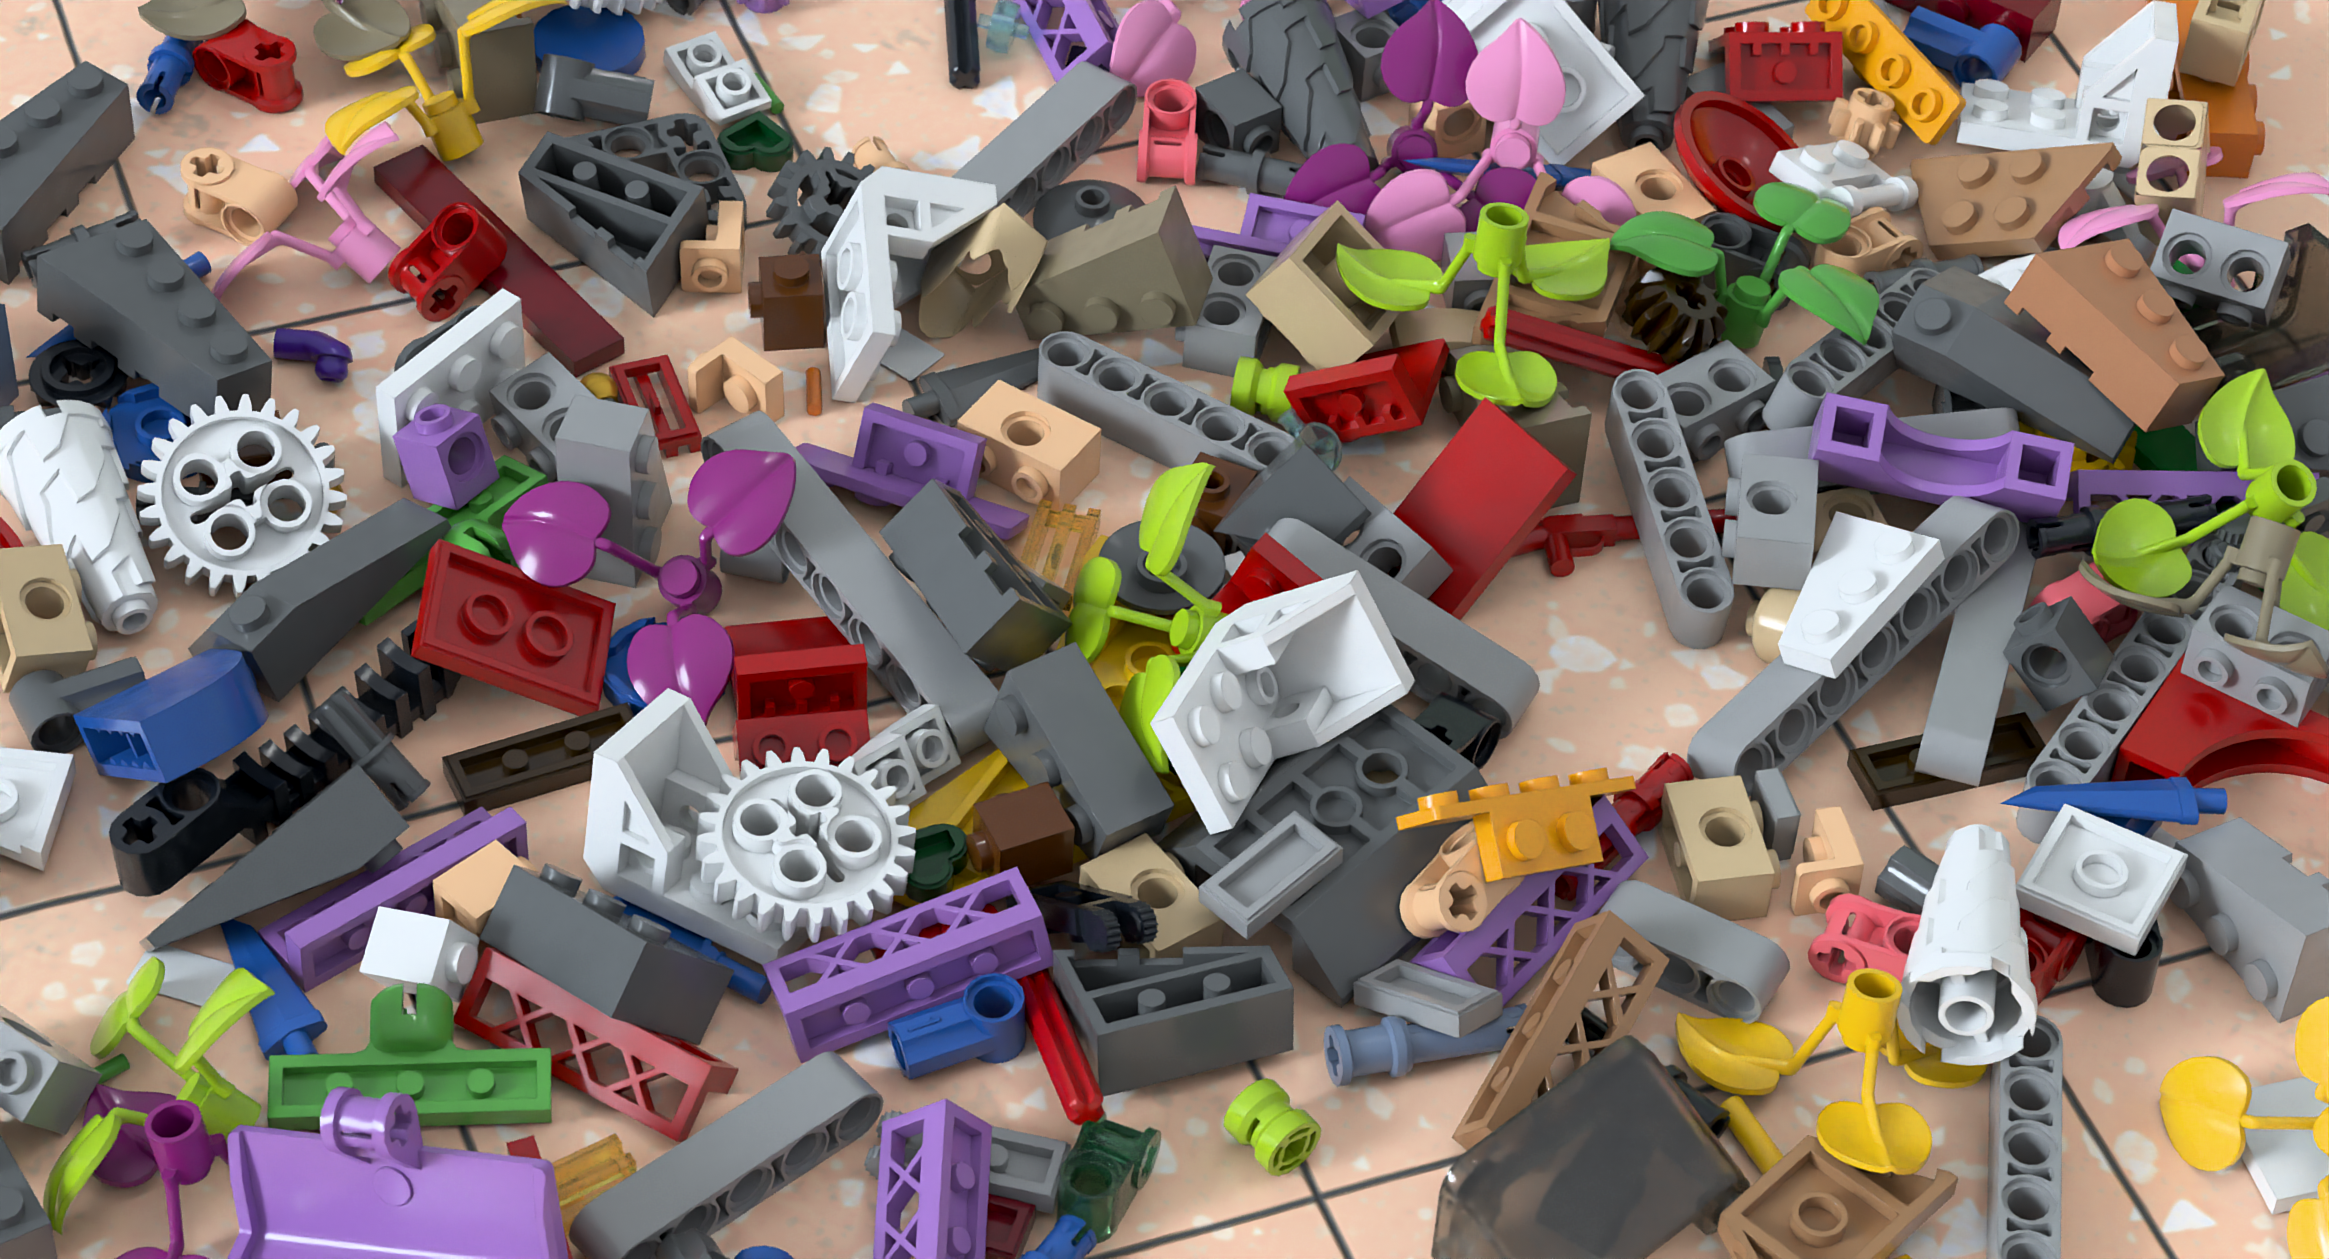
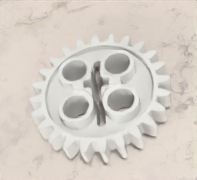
[137,394,347,600]
[695,747,916,942]

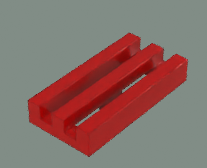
[609,354,702,458]

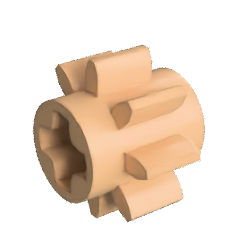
[1828,88,1902,159]

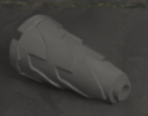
[1222,0,1379,171]
[1597,0,1709,152]

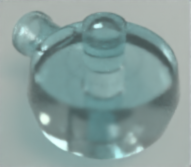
[977,0,1030,53]
[1278,408,1342,472]

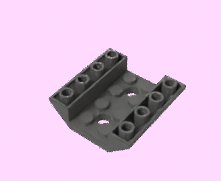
[1157,704,1488,1008]

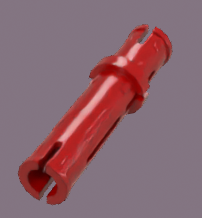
[1555,752,1694,901]

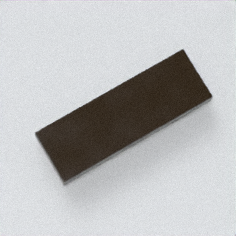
[442,702,635,816]
[1847,712,2046,811]

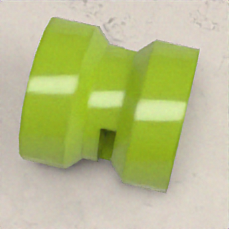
[1230,356,1301,425]
[1224,1078,1321,1176]

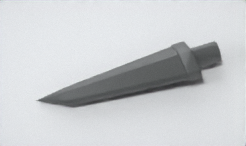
[902,348,1039,427]

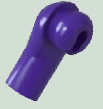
[273,328,353,383]

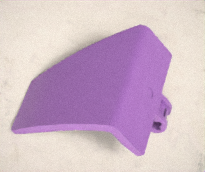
[227,1086,568,1259]

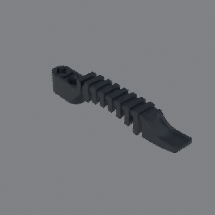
[109,620,462,897]

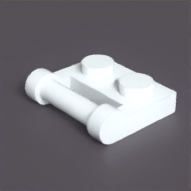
[1769,140,1919,218]

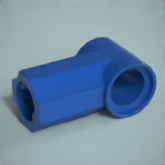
[1903,6,2022,88]
[887,973,1027,1080]

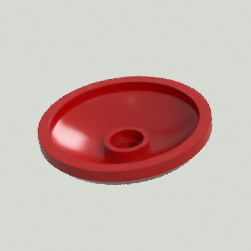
[1674,91,1799,233]

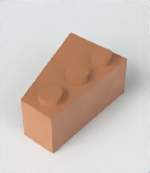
[2004,238,2225,432]

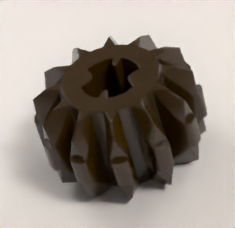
[1622,267,1728,365]

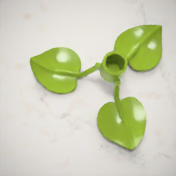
[1336,202,1610,408]
[2091,368,2329,631]
[1065,462,1229,774]
[43,956,275,1235]

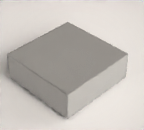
[1750,767,1801,861]

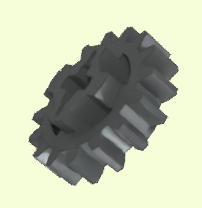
[766,147,875,261]

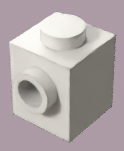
[359,906,480,1003]

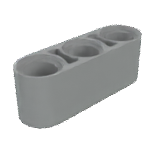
[1598,880,1790,1024]

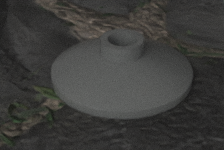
[1033,179,1145,240]
[1099,521,1226,615]

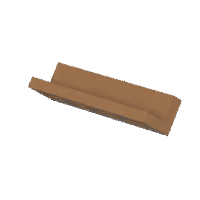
[1452,910,1670,1180]

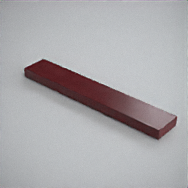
[373,144,625,377]

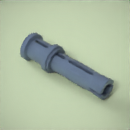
[1324,1003,1527,1087]

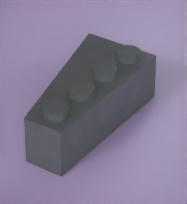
[0,60,135,285]
[37,219,272,418]

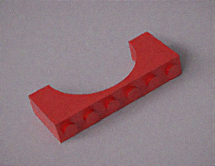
[2111,653,2329,788]

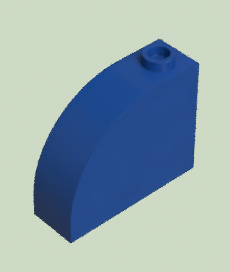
[73,648,269,783]

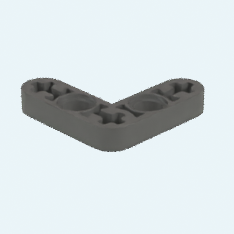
[566,113,747,230]

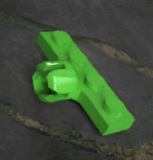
[359,455,548,626]
[267,983,552,1130]

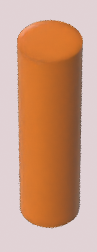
[806,367,822,416]

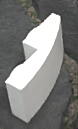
[663,31,772,126]
[852,704,961,806]

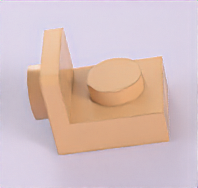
[680,201,745,293]
[687,336,784,422]
[1790,806,1864,916]

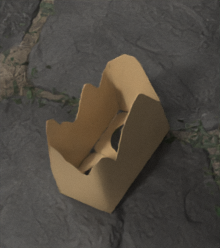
[2134,98,2210,246]
[918,203,1048,338]

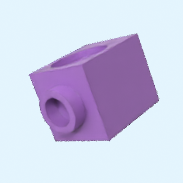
[392,403,500,510]

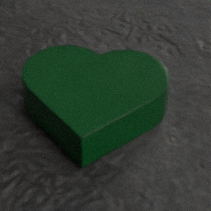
[717,111,794,172]
[905,823,969,903]

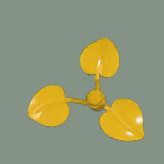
[325,0,568,161]
[1675,968,1989,1175]
[2159,997,2329,1259]

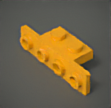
[1805,0,1966,146]
[1396,767,1636,883]

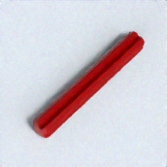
[1480,306,1680,379]
[1016,968,1104,1126]

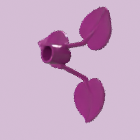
[1283,0,1536,232]
[502,449,796,725]
[82,1084,229,1259]

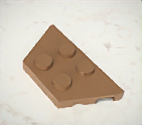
[1910,142,2122,260]
[1471,172,1636,345]
[1717,1135,1958,1259]

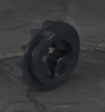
[29,339,130,409]

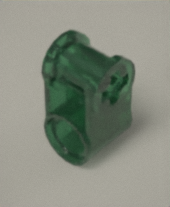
[1056,1111,1161,1244]

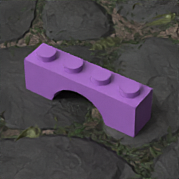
[1808,392,2075,523]

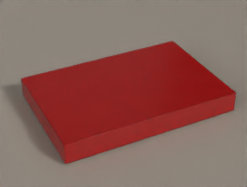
[1393,397,1577,620]
[411,539,616,716]

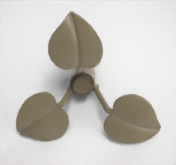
[137,0,411,61]
[2079,516,2329,679]

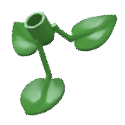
[1609,182,1880,348]

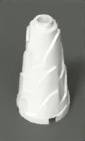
[0,400,158,634]
[1897,824,2038,1066]

